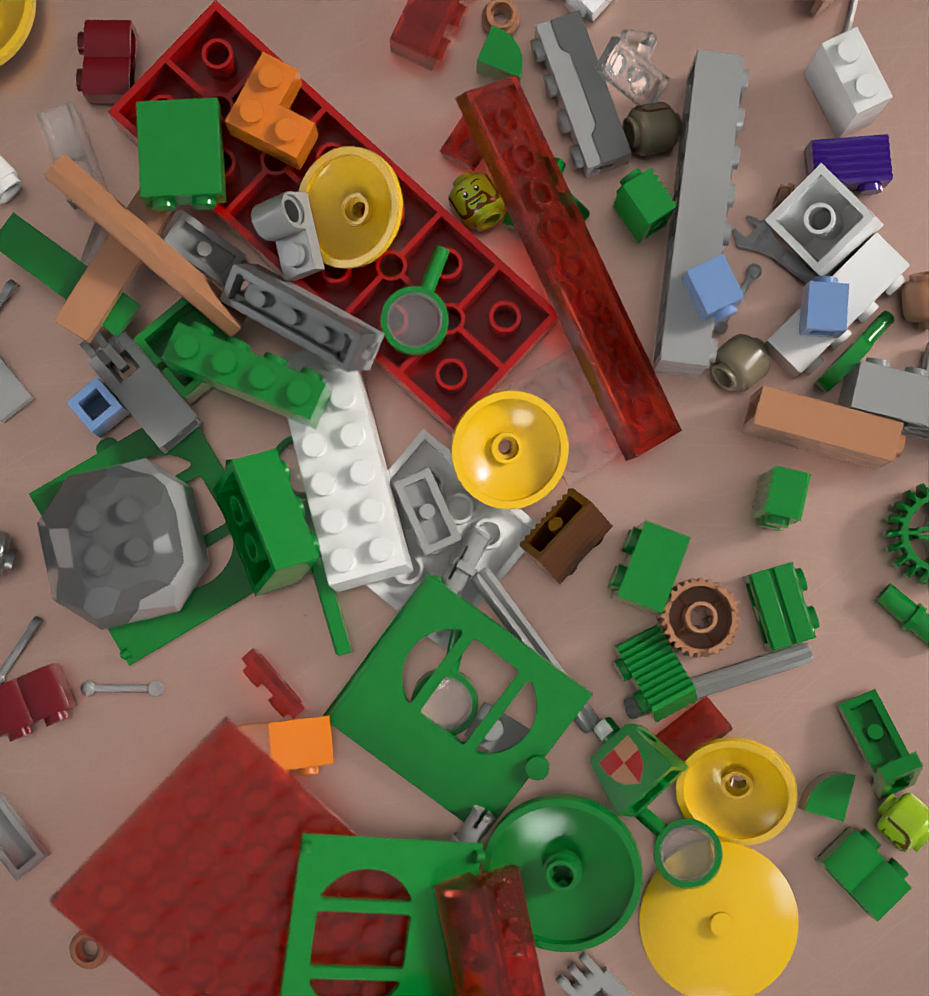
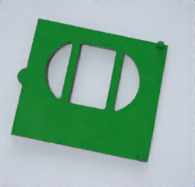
[29,427,254,666]
[323,573,593,836]
[279,833,486,996]

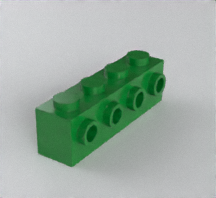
[161,321,332,429]

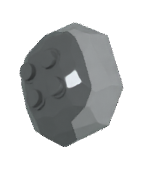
[37,458,210,630]

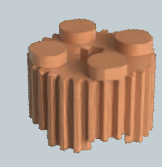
[656,578,740,658]

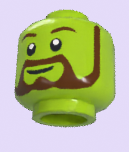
[448,172,506,231]
[877,793,929,853]

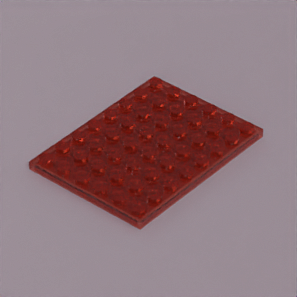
[50,716,410,996]

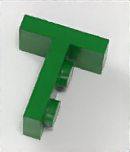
[838,689,923,800]

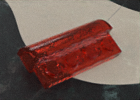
[434,863,545,996]

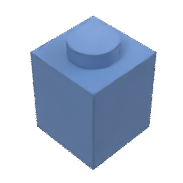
[682,254,745,323]
[799,276,849,338]
[66,377,130,438]

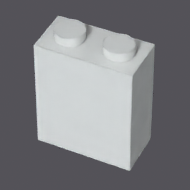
[804,27,893,138]

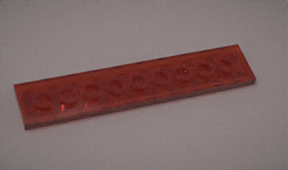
[455,75,682,461]

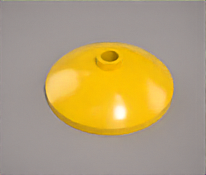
[298,146,403,269]
[451,390,569,509]
[676,737,797,846]

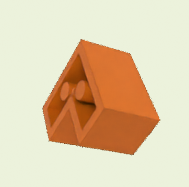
[225,52,318,170]
[218,716,334,782]

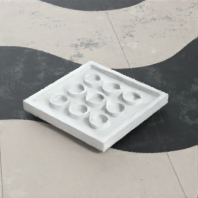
[365,428,538,649]

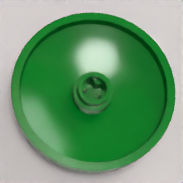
[481,794,643,952]

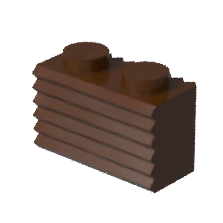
[519,488,613,584]

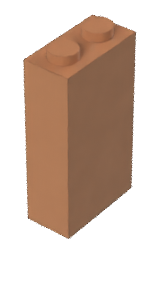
[741,385,906,470]

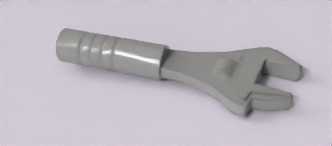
[732,215,820,284]

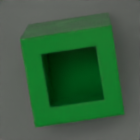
[476,25,523,89]
[798,771,856,822]

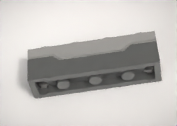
[530,10,632,178]
[220,264,385,372]

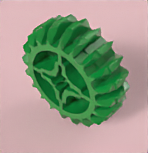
[882,483,929,585]

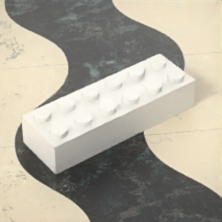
[282,349,413,592]

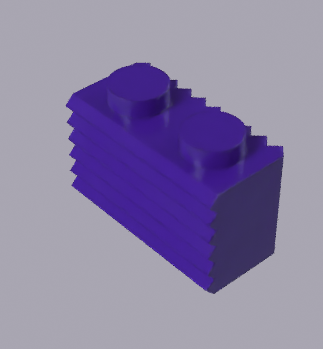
[805,134,893,196]

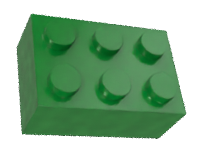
[213,448,320,596]

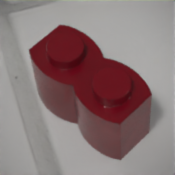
[76,20,137,103]
[0,663,76,742]

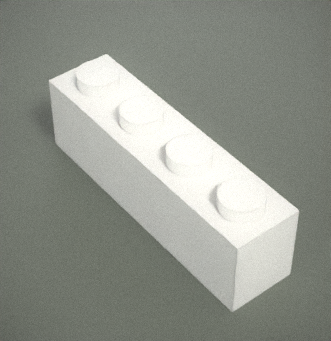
[765,233,910,379]

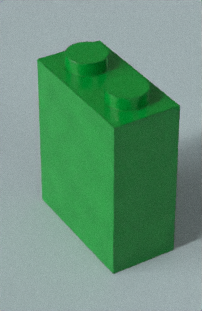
[136,98,226,212]

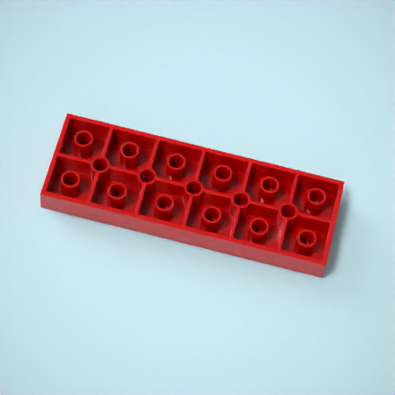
[108,0,561,434]

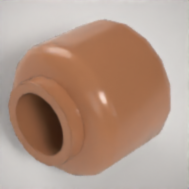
[901,271,929,329]

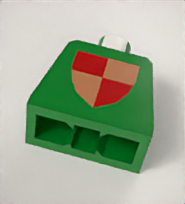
[590,717,689,817]

